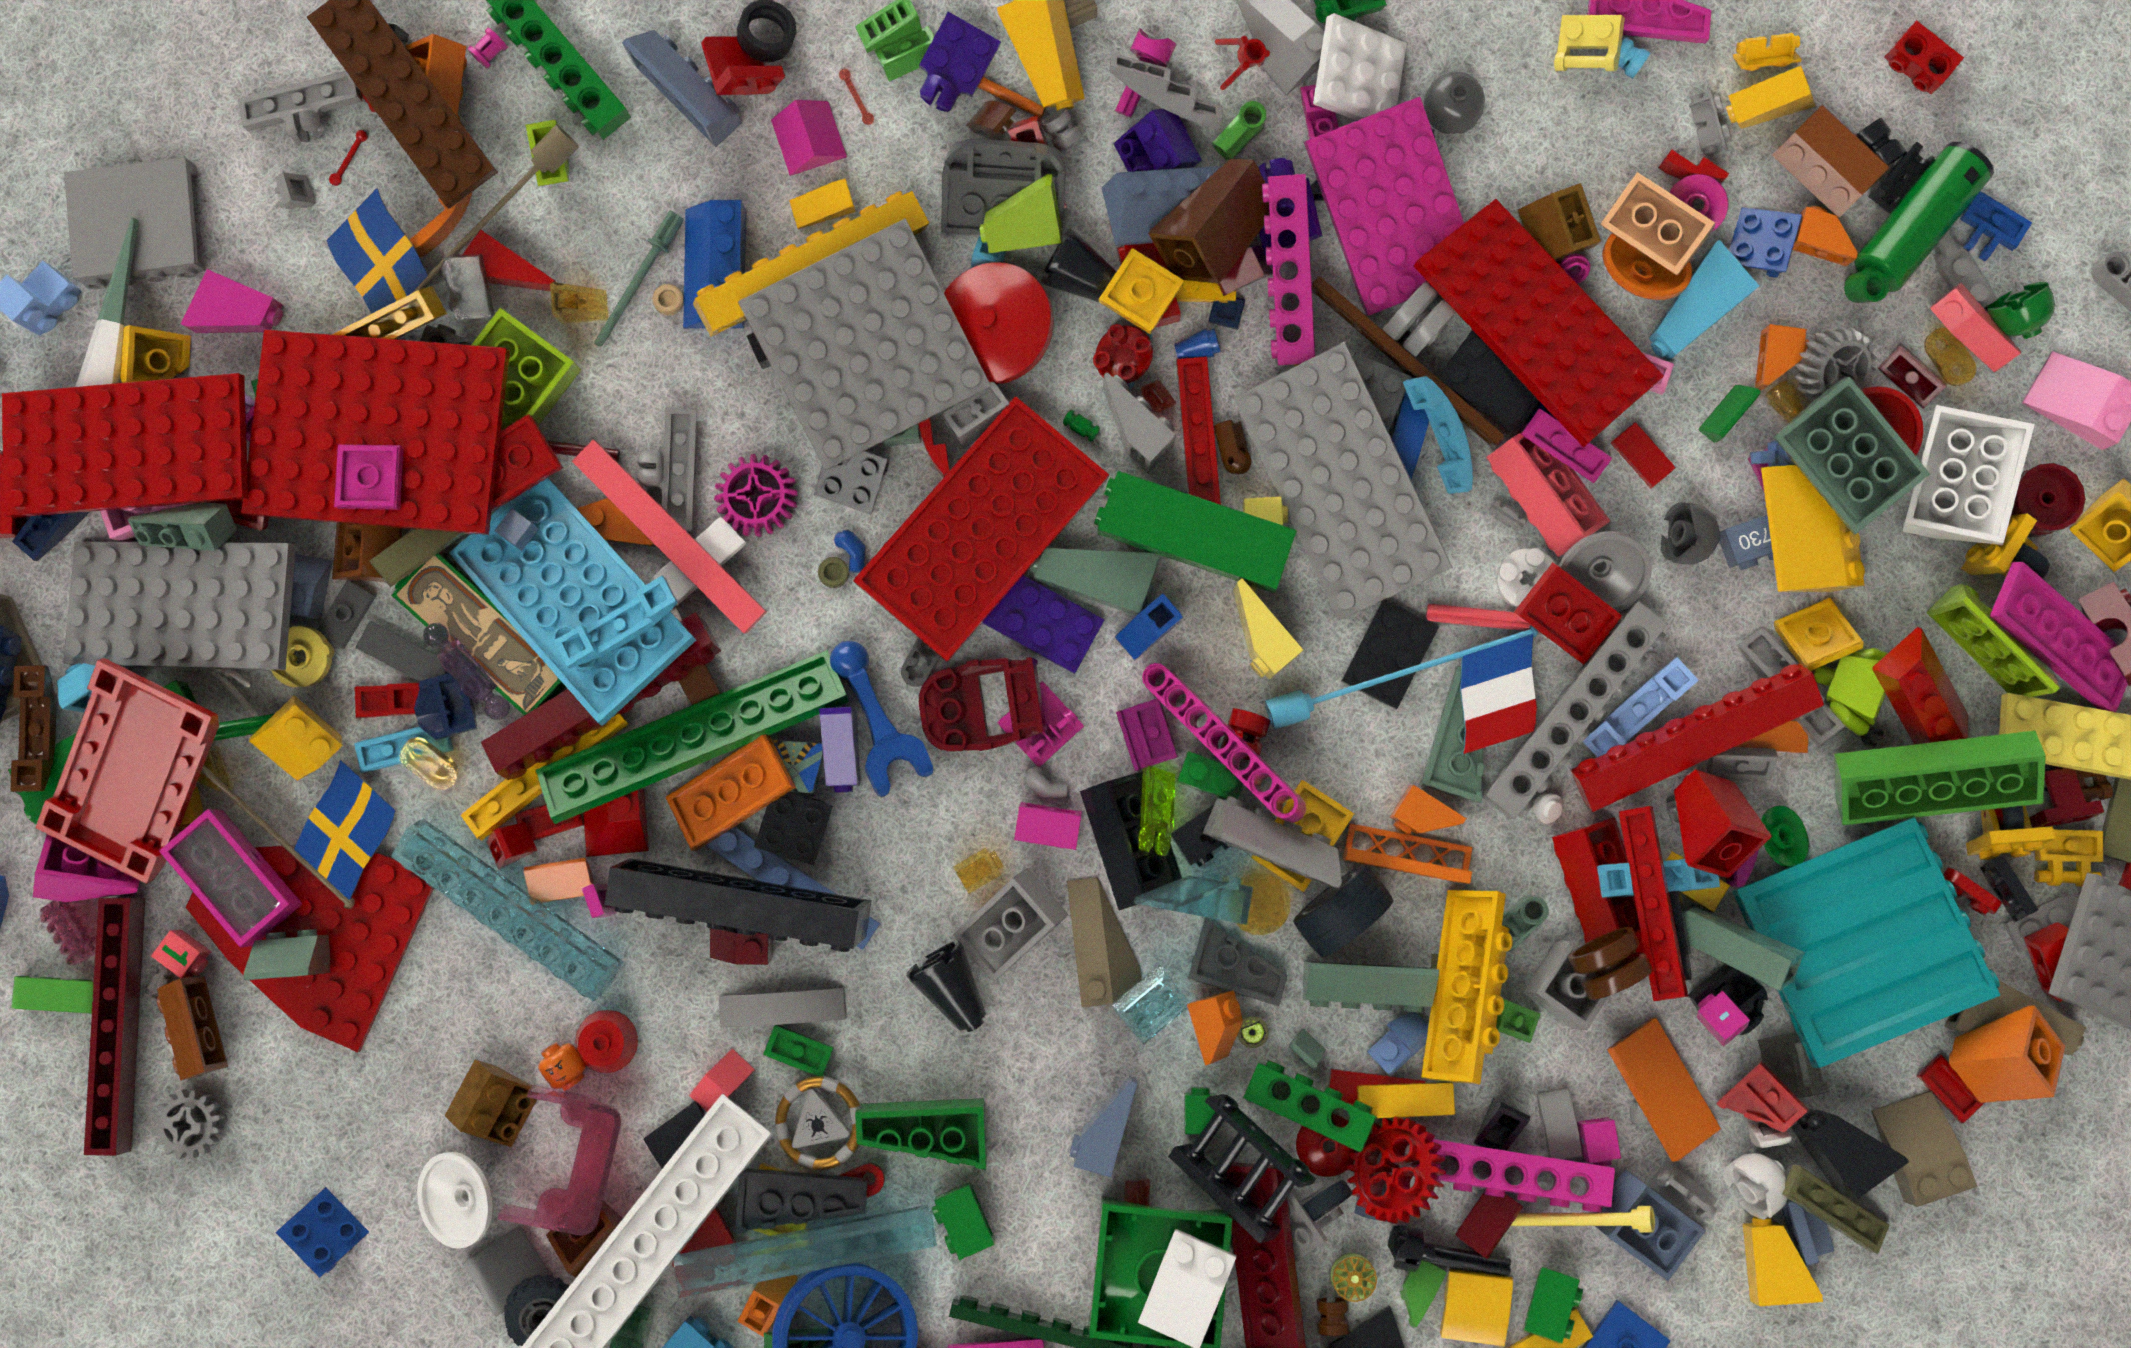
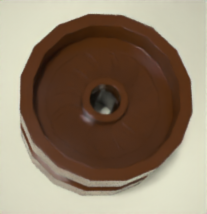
[1568,927,1654,1000]

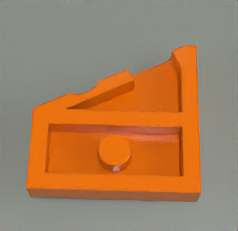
[577,498,655,547]

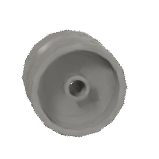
[1382,281,1456,358]

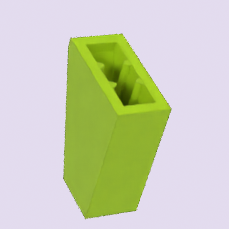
[979,174,1063,253]

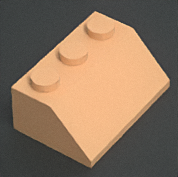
[1600,172,1715,275]

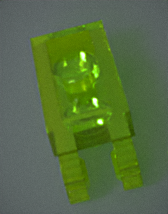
[1138,766,1175,856]

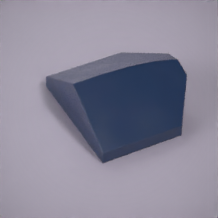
[414,670,477,740]

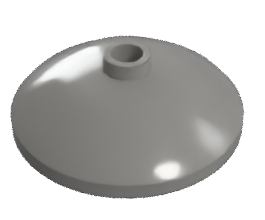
[1559,531,1652,612]

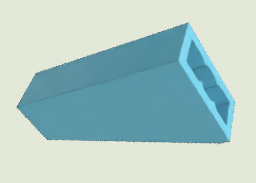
[1649,240,1759,361]

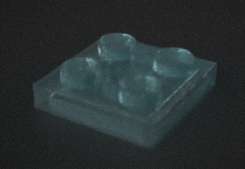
[1111,965,1190,1045]

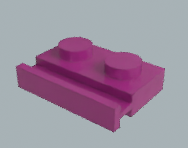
[1116,698,1179,771]

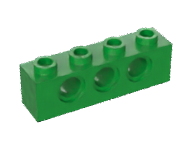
[1243,1060,1377,1152]

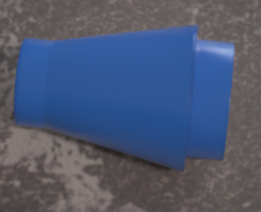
[1174,328,1221,359]

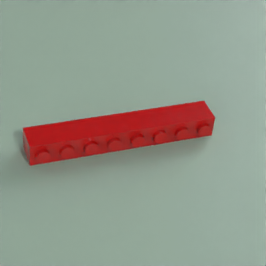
[1570,663,1824,812]

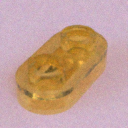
[1924,328,1976,386]
[400,737,459,790]

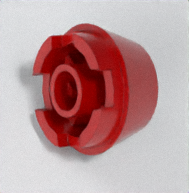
[575,1010,638,1073]

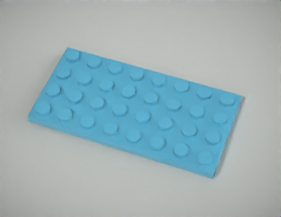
[449,478,696,726]

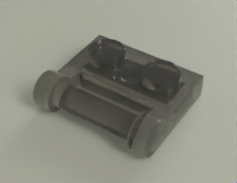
[1758,1032,1829,1099]

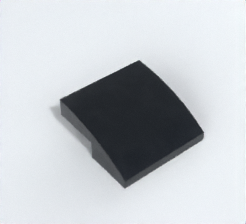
[643,1101,706,1169]

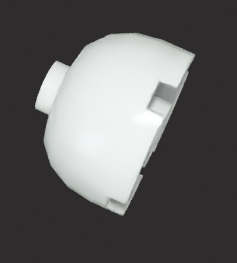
[1723,1153,1788,1220]

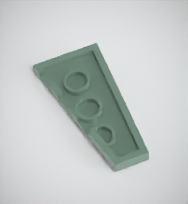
[1420,666,1484,803]

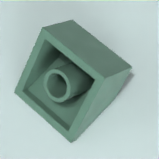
[244,929,331,980]

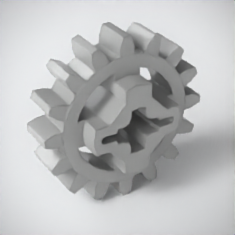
[151,1089,225,1159]

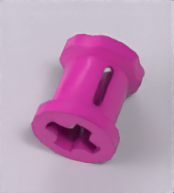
[467,28,508,69]

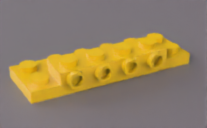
[1421,890,1513,1085]

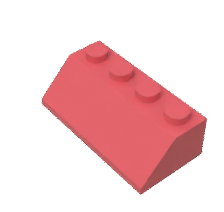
[1486,431,1610,558]

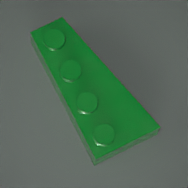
[855,1098,987,1170]

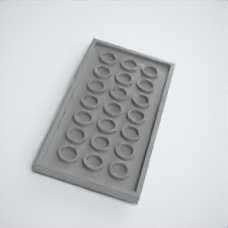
[1233,342,1453,621]
[63,542,296,670]

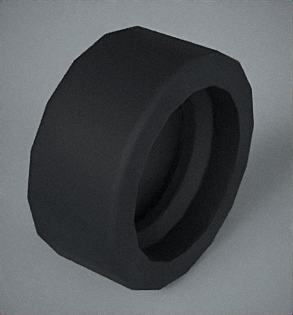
[737,0,797,62]

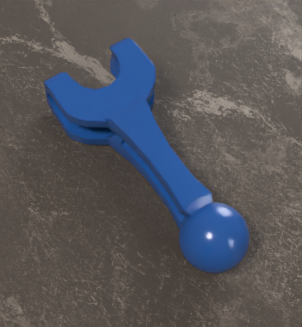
[830,641,933,798]

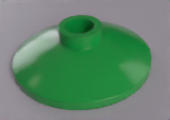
[1761,805,1809,867]

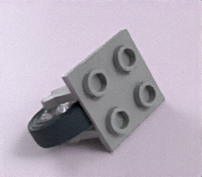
[1287,1180,1352,1263]

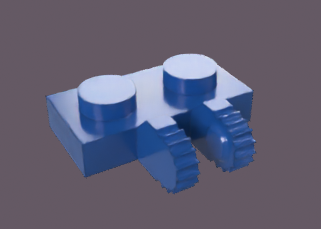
[1960,191,2032,261]

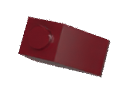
[710,927,773,965]

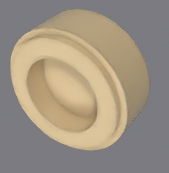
[652,284,684,316]

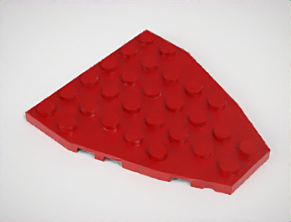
[185,846,439,1052]

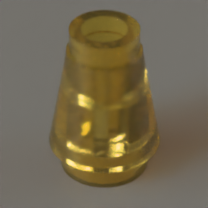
[1765,380,1805,423]

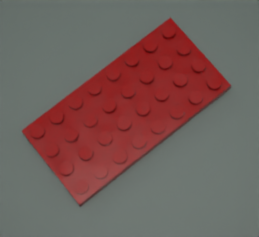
[1413,199,1664,448]
[2,373,248,518]
[853,396,1109,663]

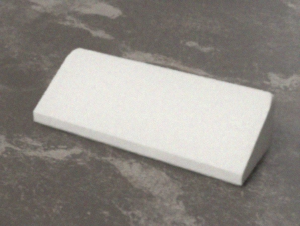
[653,517,747,606]

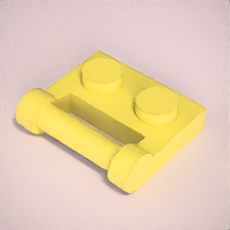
[1554,15,1625,71]

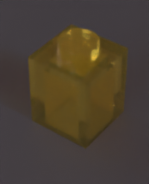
[953,848,1004,894]

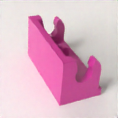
[1014,802,1082,850]

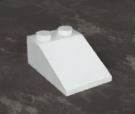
[1138,1229,1237,1348]

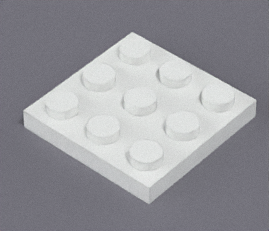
[1313,13,1407,121]

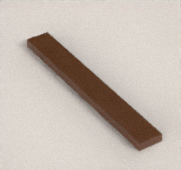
[1312,276,1505,449]

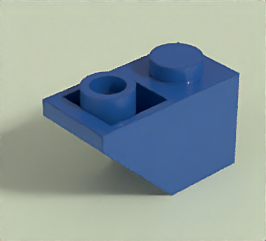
[1115,593,1183,661]

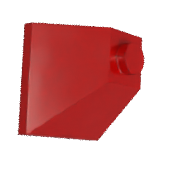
[583,789,649,857]

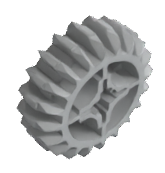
[1794,325,1877,402]

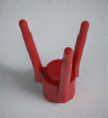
[1215,35,1270,90]

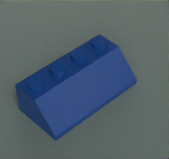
[683,200,746,329]

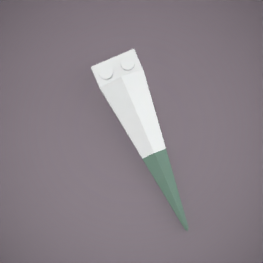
[75,217,139,387]

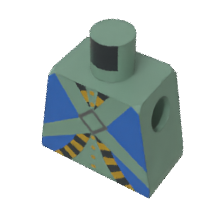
[772,740,824,796]

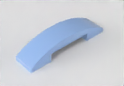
[1583,657,1699,757]

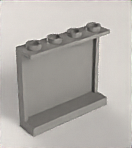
[64,157,206,289]

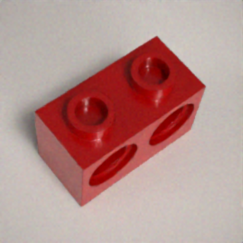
[1884,20,1964,94]

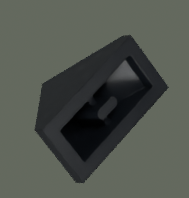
[1473,1098,1531,1151]

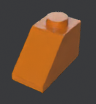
[1793,206,1858,267]
[1755,324,1809,391]
[1390,785,1467,835]
[1187,990,1243,1065]
[737,1261,798,1337]

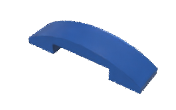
[1391,378,1429,480]

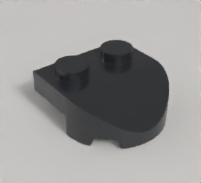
[1688,964,1768,1035]

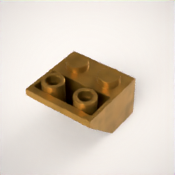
[1517,183,1601,261]
[444,1059,542,1147]

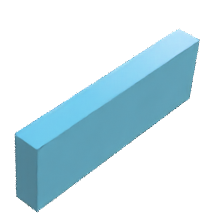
[354,727,454,773]

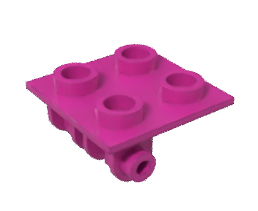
[997,681,1084,767]

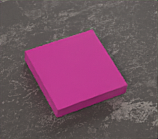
[334,445,404,510]

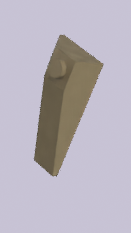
[1067,877,1144,1008]

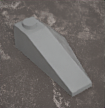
[1237,0,1324,96]

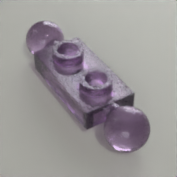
[423,623,510,720]

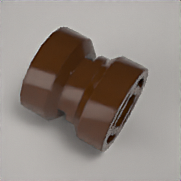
[1316,1297,1350,1336]

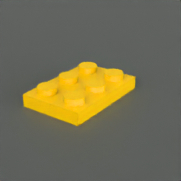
[1250,780,1354,892]

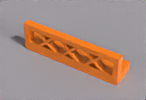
[1343,823,1473,884]

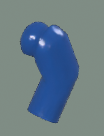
[834,530,866,573]

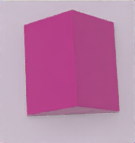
[771,100,847,176]

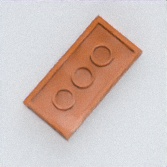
[665,734,796,851]
[1607,1018,1721,1162]

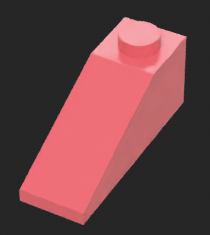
[1930,282,2021,373]

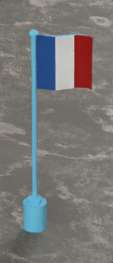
[1265,626,1538,755]

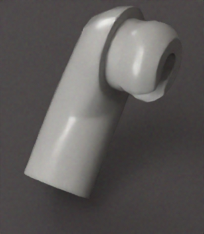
[1025,766,1067,798]

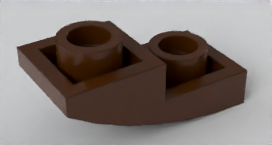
[966,101,1016,138]

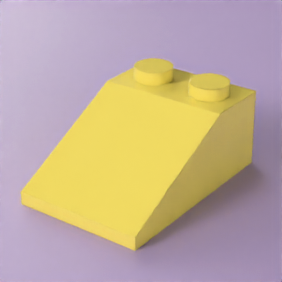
[1233,578,1303,680]

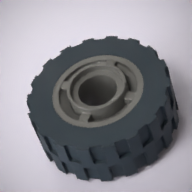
[504,1274,569,1346]

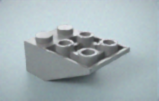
[1103,372,1176,473]

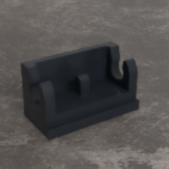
[1868,142,1935,214]

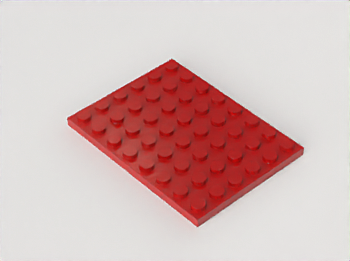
[241,329,510,535]

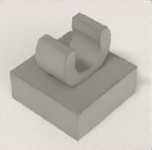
[274,172,315,209]

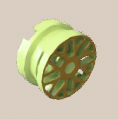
[1330,1253,1377,1302]

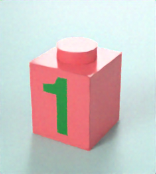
[151,930,211,978]

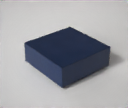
[1208,297,1245,330]

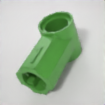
[1212,101,1266,160]

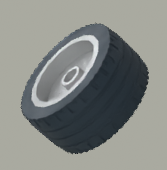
[1293,864,1394,957]

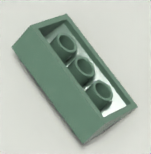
[1303,961,1439,1012]

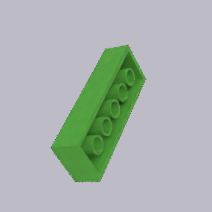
[1834,731,2046,825]

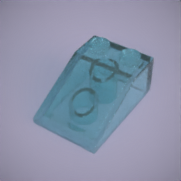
[1134,871,1253,925]

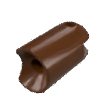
[1214,420,1252,474]

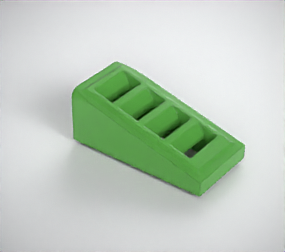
[855,0,922,53]

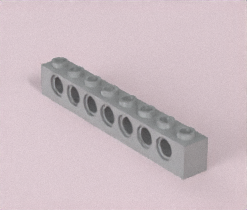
[1482,601,1668,819]

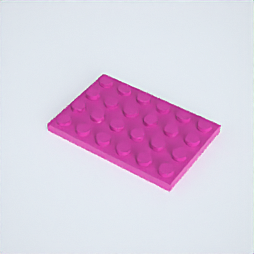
[1304,96,1464,316]

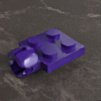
[919,12,1001,112]
[1259,158,1323,256]

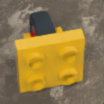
[1961,513,2050,579]
[1966,806,2055,860]

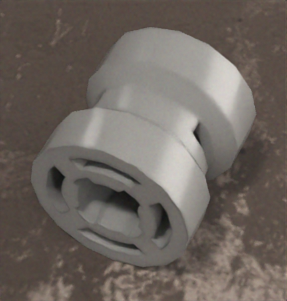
[1041,108,1082,151]

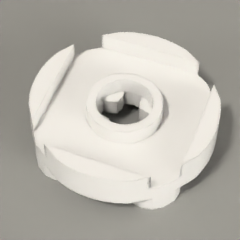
[1496,548,1554,607]

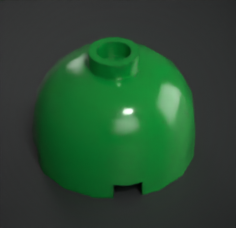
[1987,282,2055,339]

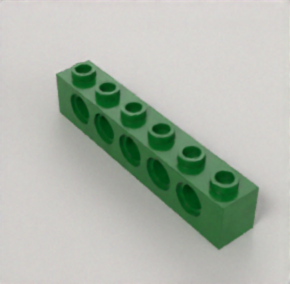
[486,0,631,140]

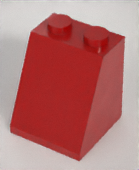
[1674,769,1772,878]

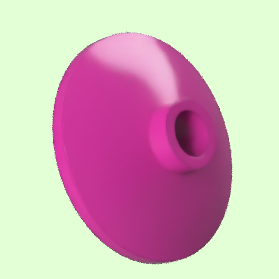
[1669,174,1729,231]

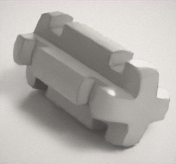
[1489,499,1527,532]
[142,964,174,1002]

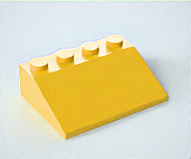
[1761,465,1865,592]

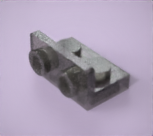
[442,254,495,320]

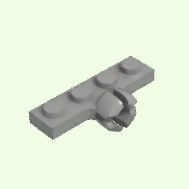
[238,71,362,142]
[637,407,697,532]

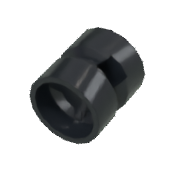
[1856,117,1907,166]

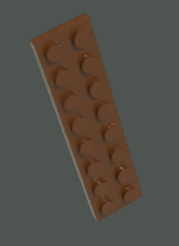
[307,0,498,209]

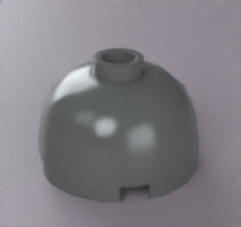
[1424,71,1485,134]
[1661,502,1720,565]

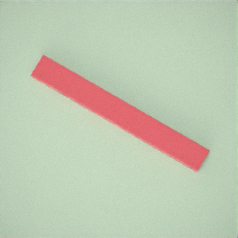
[572,439,767,634]

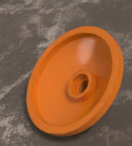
[1602,233,1692,300]

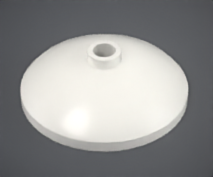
[417,1152,493,1249]

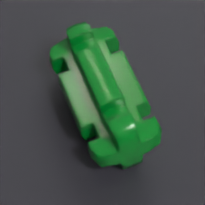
[1063,410,1100,441]

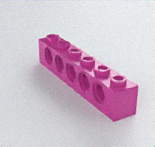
[1262,174,1315,365]
[1414,1139,1615,1213]

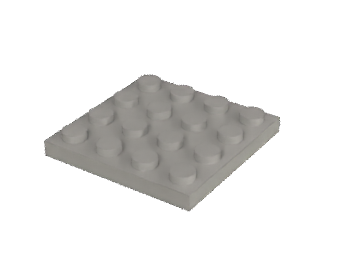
[2048,873,2131,1030]

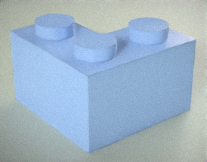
[0,260,82,336]

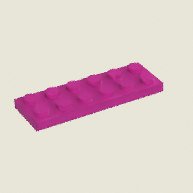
[1990,562,2128,712]

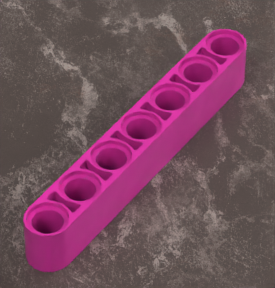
[1142,663,1306,823]

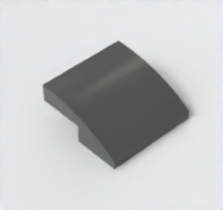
[462,1225,551,1317]

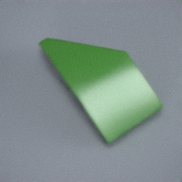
[1400,1261,1447,1328]

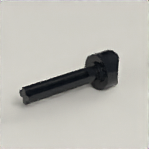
[1387,1225,1511,1276]

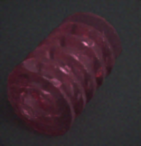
[40,900,96,965]

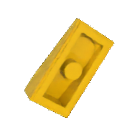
[789,178,856,229]

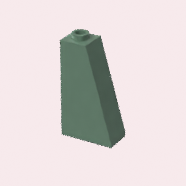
[1031,548,1160,616]
[1684,906,1805,991]

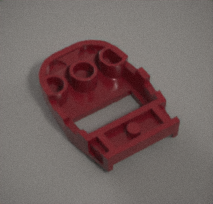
[919,657,1049,752]

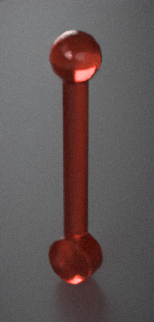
[839,69,874,125]

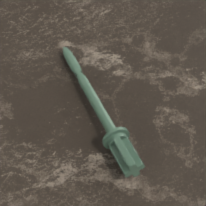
[594,210,684,346]

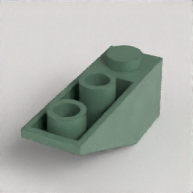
[127,502,237,551]

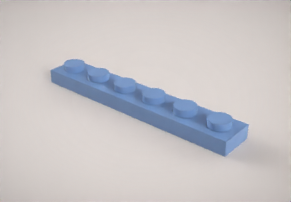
[707,827,880,950]

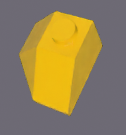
[120,325,191,383]

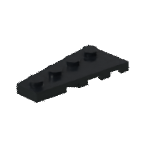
[735,1168,868,1234]

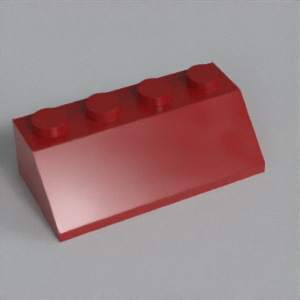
[1872,627,1969,744]
[1552,817,1640,943]

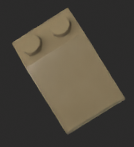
[1871,1091,1978,1207]

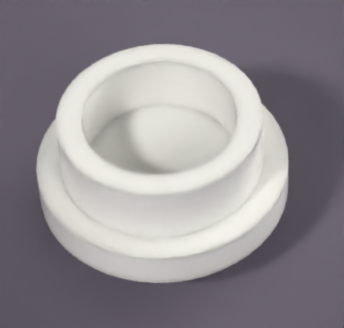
[1533,793,1563,824]

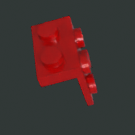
[701,36,785,95]

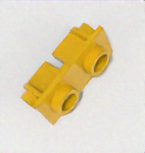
[1732,33,1802,71]

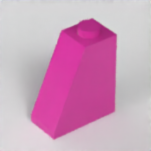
[180,269,283,333]

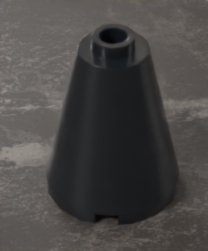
[1039,228,1117,302]
[906,941,986,1032]

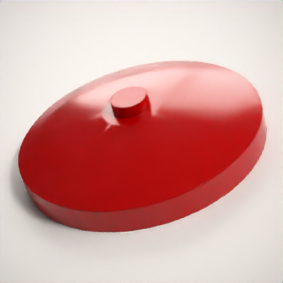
[944,262,1054,385]

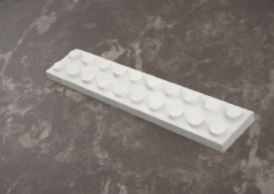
[521,1094,773,1348]

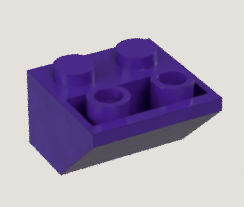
[1113,109,1202,172]

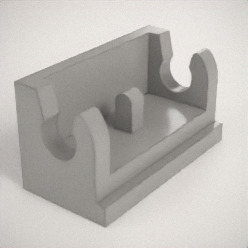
[942,382,1010,449]

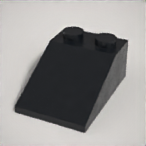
[1438,330,1540,435]

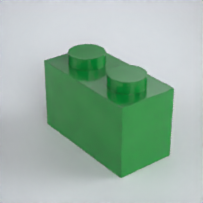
[1176,751,1243,800]
[932,1182,996,1261]
[1522,1267,1583,1344]

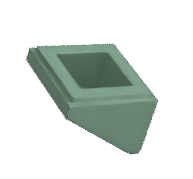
[1289,1029,1326,1068]

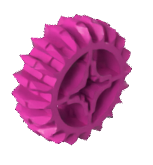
[714,454,798,537]

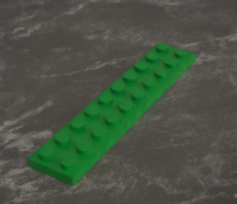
[536,650,849,824]

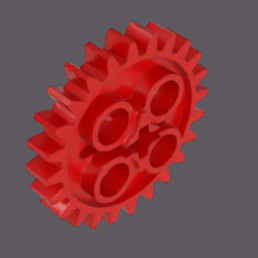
[1347,1116,1446,1224]

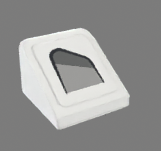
[1747,1121,1792,1148]

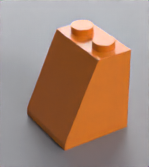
[1949,1005,2065,1103]

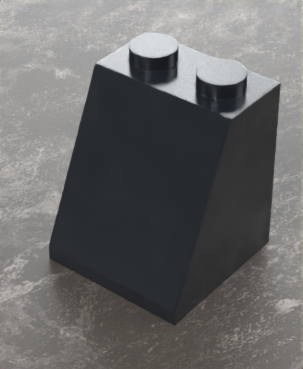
[1791,1109,1909,1199]

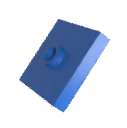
[1582,1300,1670,1348]

